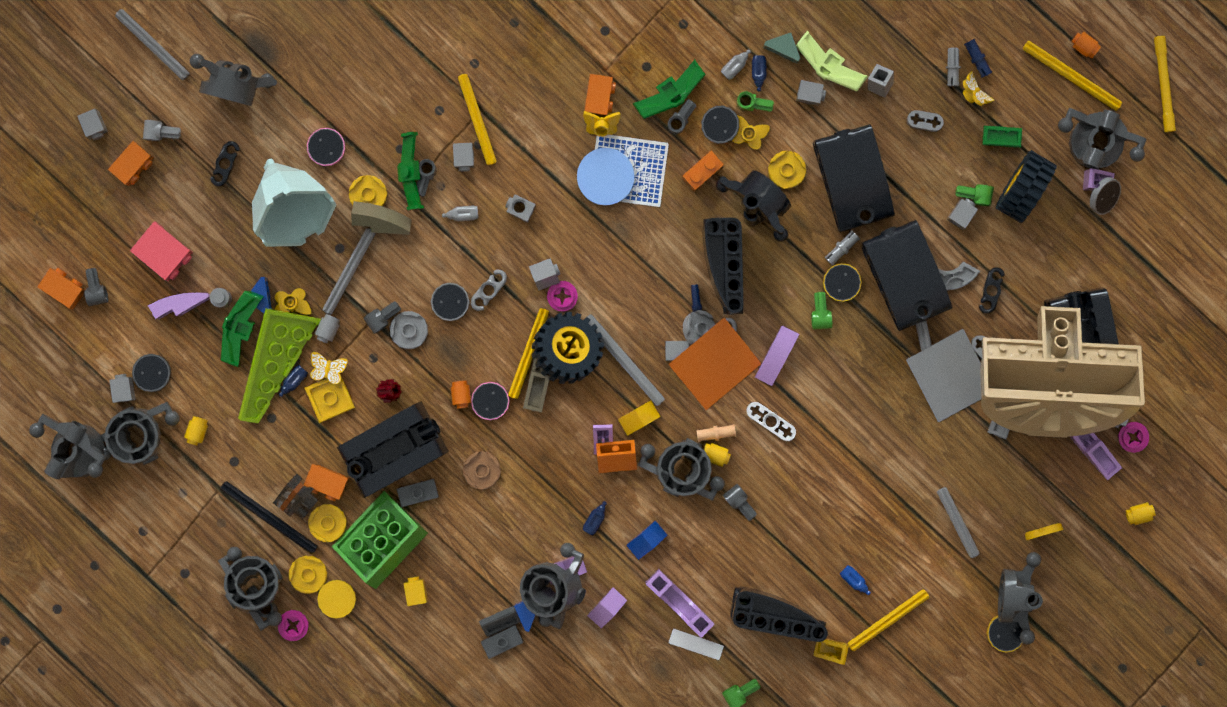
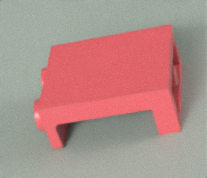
[130,221,193,281]

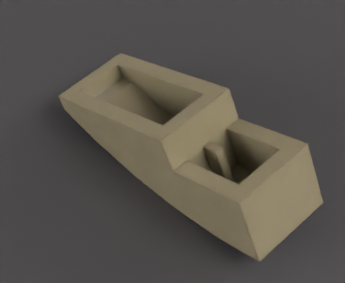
[351,201,412,235]
[523,358,551,412]

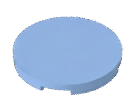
[577,148,634,206]

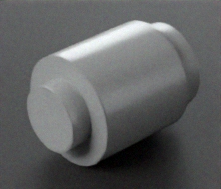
[210,288,232,308]
[315,314,340,343]

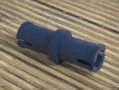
[964,39,992,78]

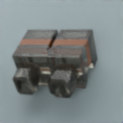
[273,474,318,520]

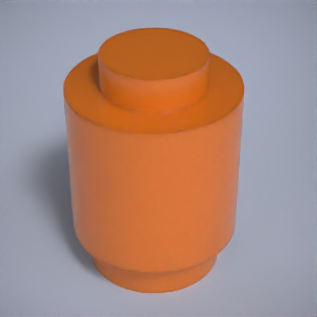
[1071,31,1101,59]
[450,381,472,409]

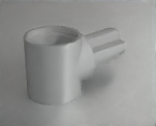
[143,120,181,141]

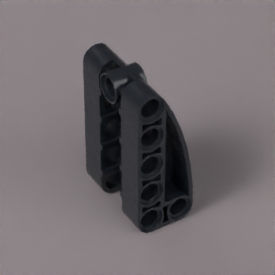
[813,124,895,232]
[702,217,743,315]
[861,220,953,331]
[1044,287,1119,345]
[337,401,449,498]
[730,586,828,642]

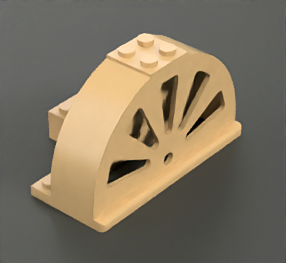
[980,306,1145,438]

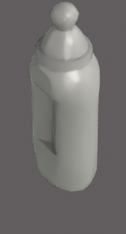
[721,49,751,80]
[442,205,478,222]

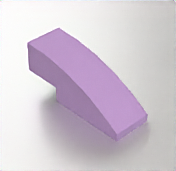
[148,293,210,319]
[755,326,799,386]
[1070,433,1122,480]

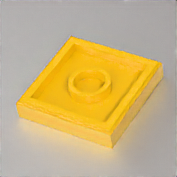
[305,373,355,423]

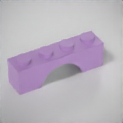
[645,569,714,638]

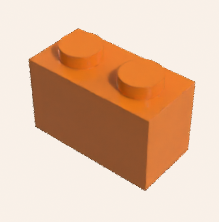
[585,74,616,117]
[108,141,154,186]
[682,151,724,192]
[38,267,86,309]
[596,440,637,473]
[304,463,350,501]

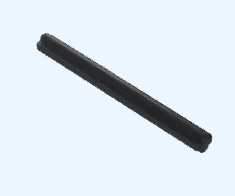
[220,481,318,554]

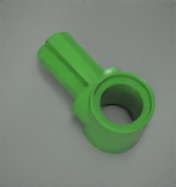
[736,91,774,112]
[955,184,994,206]
[811,292,832,330]
[722,679,760,707]

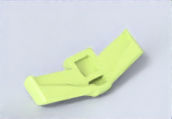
[796,31,868,92]

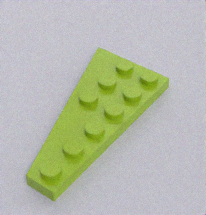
[238,308,321,423]

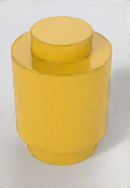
[184,416,208,446]
[704,443,731,467]
[1125,502,1156,526]

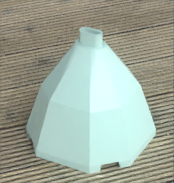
[252,159,337,247]

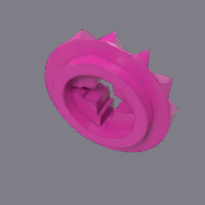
[547,281,578,312]
[1118,422,1149,453]
[278,610,309,641]

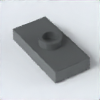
[397,479,439,507]
[479,606,521,637]
[481,625,524,659]

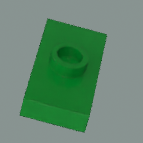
[982,125,1022,148]

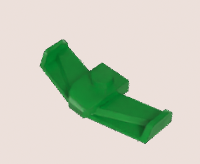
[633,59,706,119]
[397,132,424,211]
[221,291,264,368]

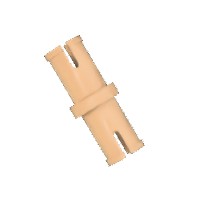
[696,424,736,442]

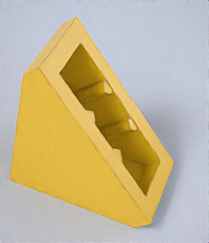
[618,400,660,436]
[813,639,849,665]

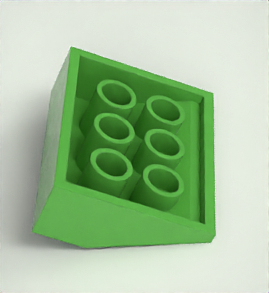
[332,491,428,589]

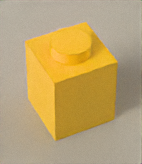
[403,576,428,606]

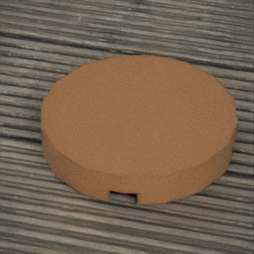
[463,451,501,489]

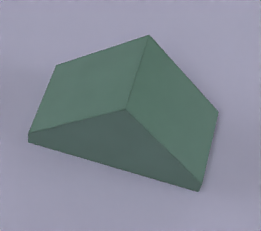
[763,33,800,64]

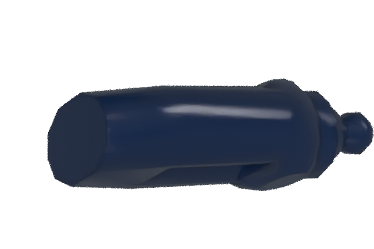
[752,55,767,92]
[691,284,702,312]
[279,365,308,397]
[583,501,607,536]

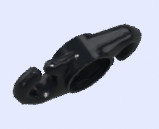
[210,141,240,187]
[979,267,1005,314]

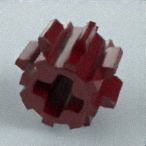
[376,379,402,403]

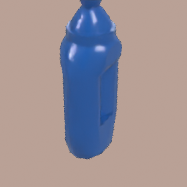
[840,565,871,595]

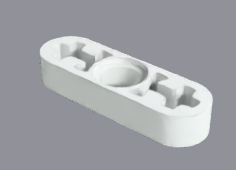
[746,402,796,441]

